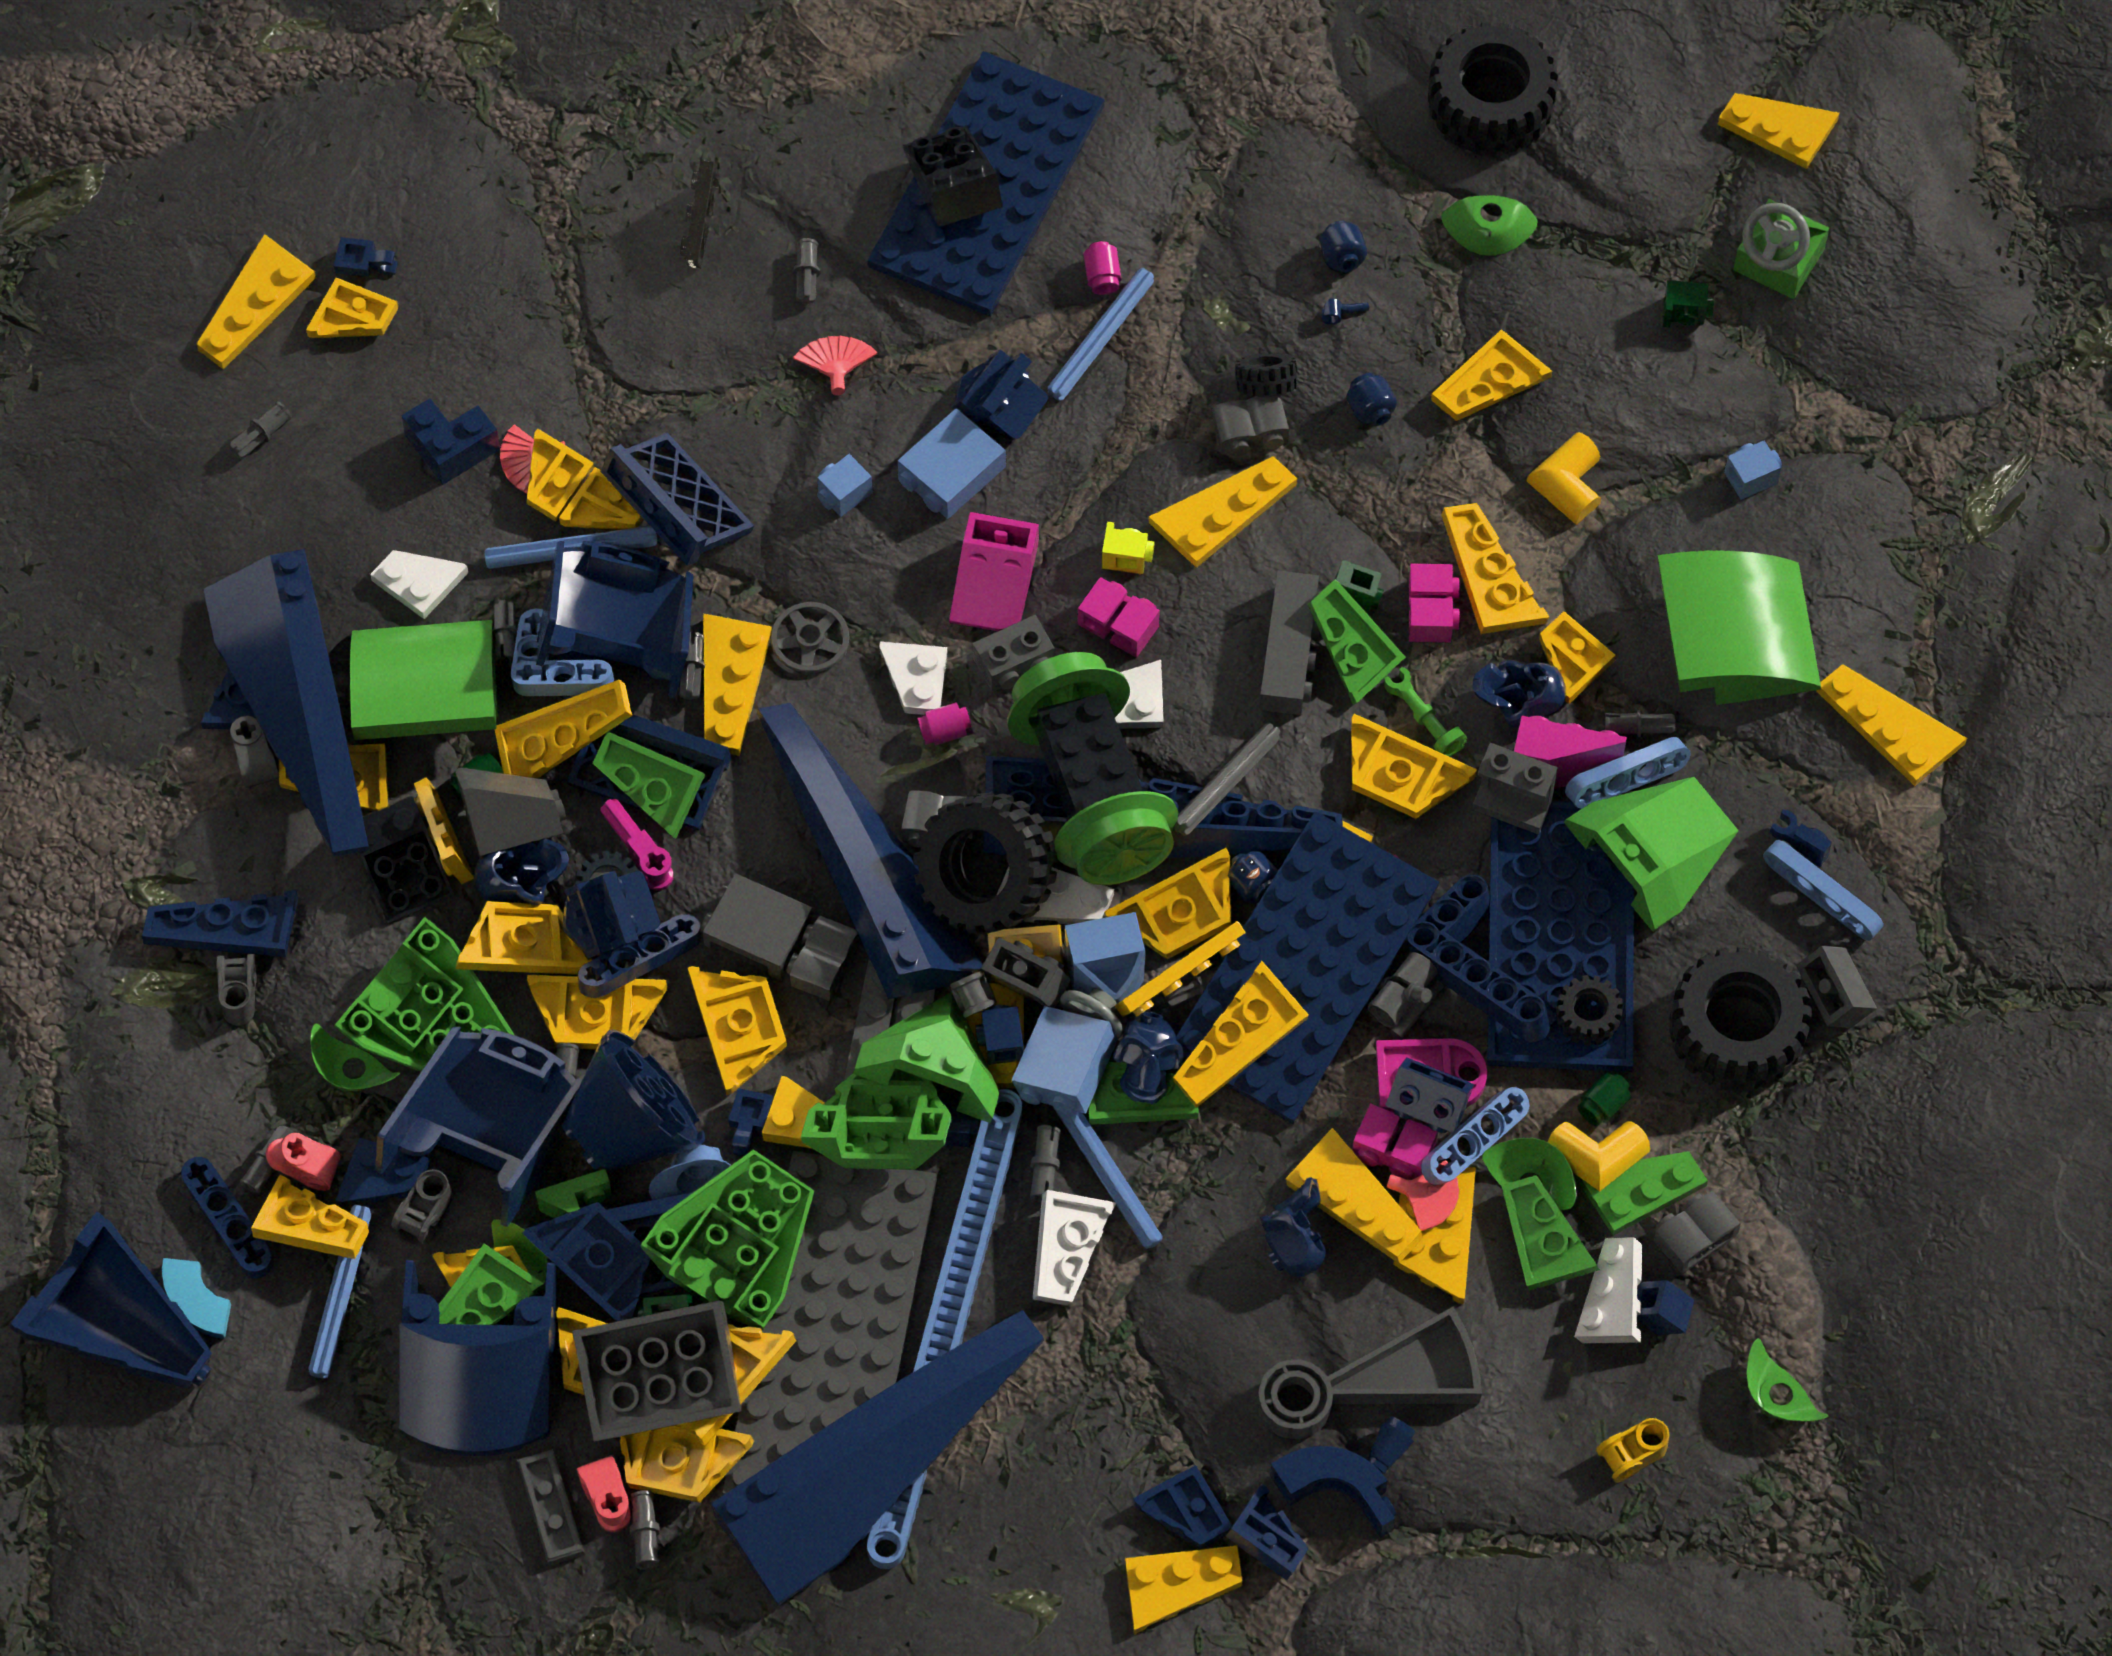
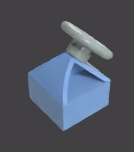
[1060,912,1145,1039]

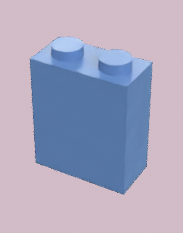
[898,408,1006,519]
[1011,1006,1118,1114]

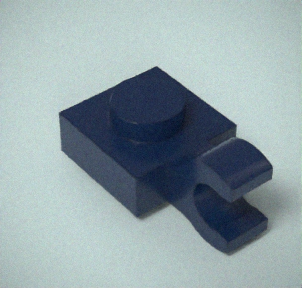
[334,237,398,277]
[1770,809,1832,868]
[729,1088,774,1157]

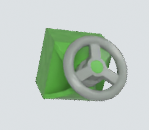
[1733,199,1829,299]

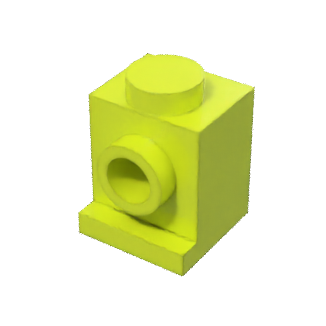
[1102,522,1155,574]

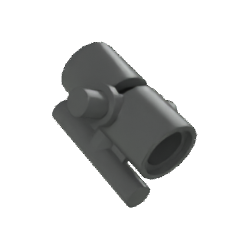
[1368,952,1444,1040]

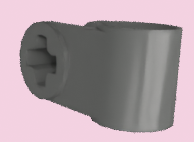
[230,716,279,788]
[217,954,257,1026]
[950,971,997,1018]
[391,1169,453,1245]

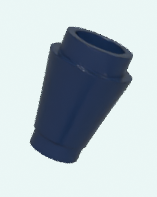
[1367,1416,1416,1474]

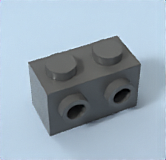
[973,614,1055,692]
[981,938,1071,1008]
[1796,946,1877,1028]

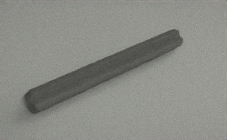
[1174,723,1280,836]

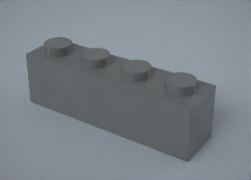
[1259,570,1323,715]

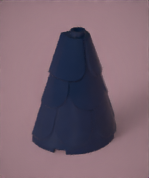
[10,1211,212,1389]

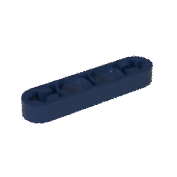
[578,914,701,998]
[181,1157,273,1278]

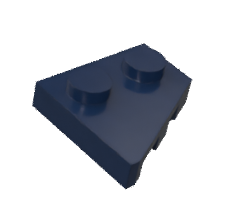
[336,1138,430,1207]
[1225,1483,1308,1580]

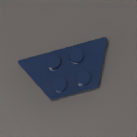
[522,1202,650,1322]

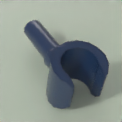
[1322,298,1369,325]

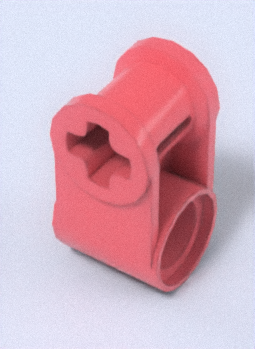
[266,1133,341,1191]
[577,1455,631,1532]

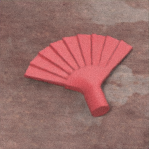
[793,336,877,395]
[500,424,566,494]
[1386,1160,1459,1231]

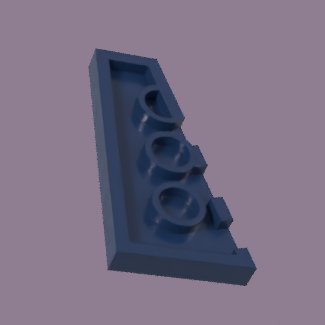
[142,890,298,957]

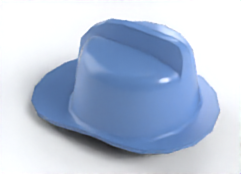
[649,1145,731,1200]

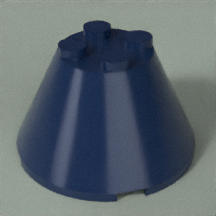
[561,1029,705,1170]

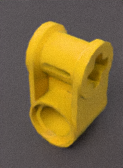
[1596,1418,1669,1483]

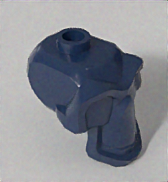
[1472,660,1566,728]
[474,839,569,905]
[1113,1012,1184,1105]
[1260,1177,1326,1277]

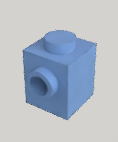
[1724,440,1782,500]
[817,454,873,517]

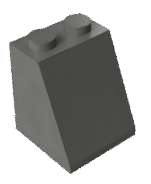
[454,768,567,856]

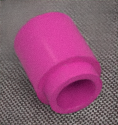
[1083,241,1122,295]
[917,702,972,746]

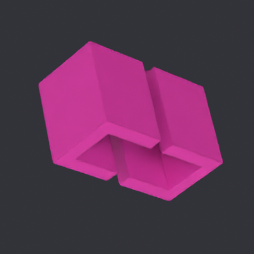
[1409,563,1460,643]
[1078,577,1160,658]
[1352,1103,1438,1180]

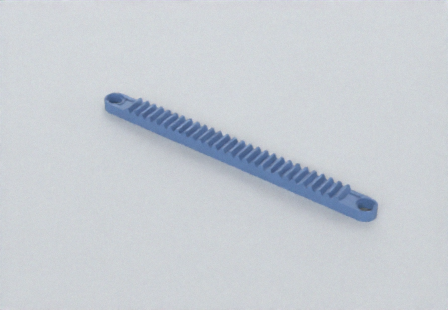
[867,1089,1022,1569]

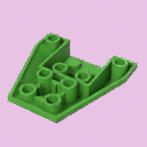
[1564,777,1739,932]
[334,917,515,1072]
[640,1149,814,1330]

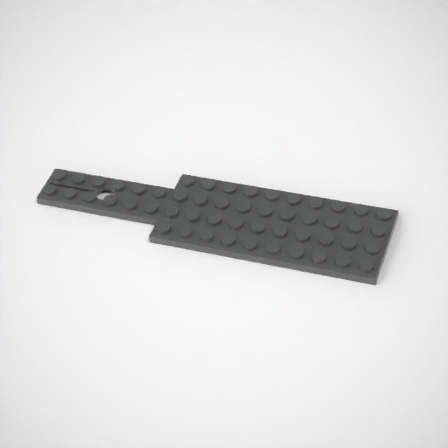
[722,959,937,1495]

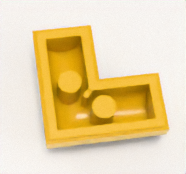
[1526,432,1601,525]
[1547,1121,1650,1192]

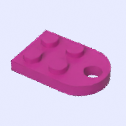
[1376,1038,1487,1113]

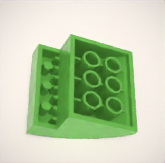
[1658,551,1821,705]
[350,620,498,740]

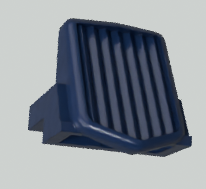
[952,349,1048,440]
[562,871,660,958]

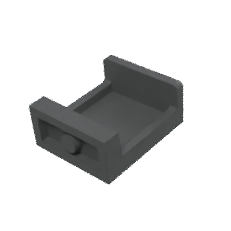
[1472,743,1558,834]
[700,873,814,981]

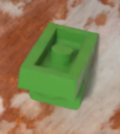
[535,1169,612,1218]

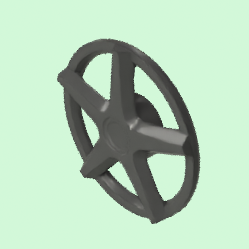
[771,602,850,675]

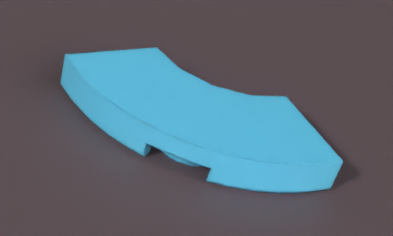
[162,1258,231,1339]

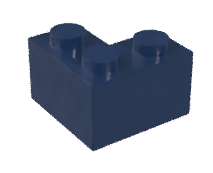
[401,398,500,485]

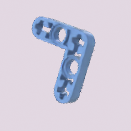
[511,608,614,696]

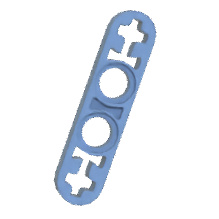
[1565,737,1691,809]
[1763,840,1883,941]
[1421,1087,1530,1185]

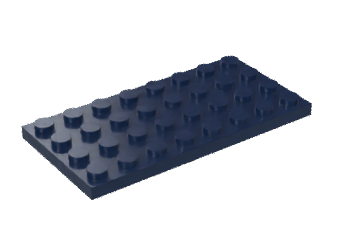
[867,51,1105,317]
[1487,801,1634,1072]
[1176,811,1440,1125]

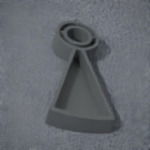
[1257,1307,1482,1439]

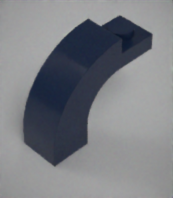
[1270,1446,1396,1538]

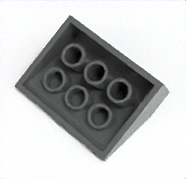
[573,1301,741,1442]

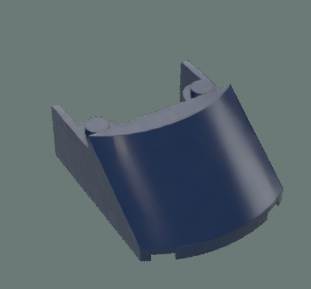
[536,541,693,698]
[375,1027,582,1227]
[399,1260,559,1456]

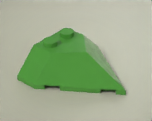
[853,992,1000,1123]
[801,1068,952,1170]

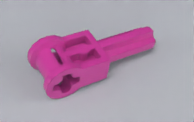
[600,799,673,891]

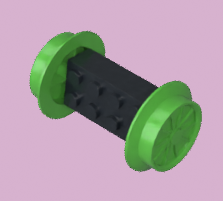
[1007,652,1178,885]

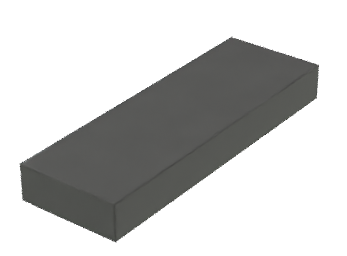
[517,1449,585,1566]

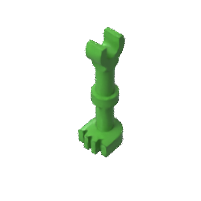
[1384,667,1467,757]

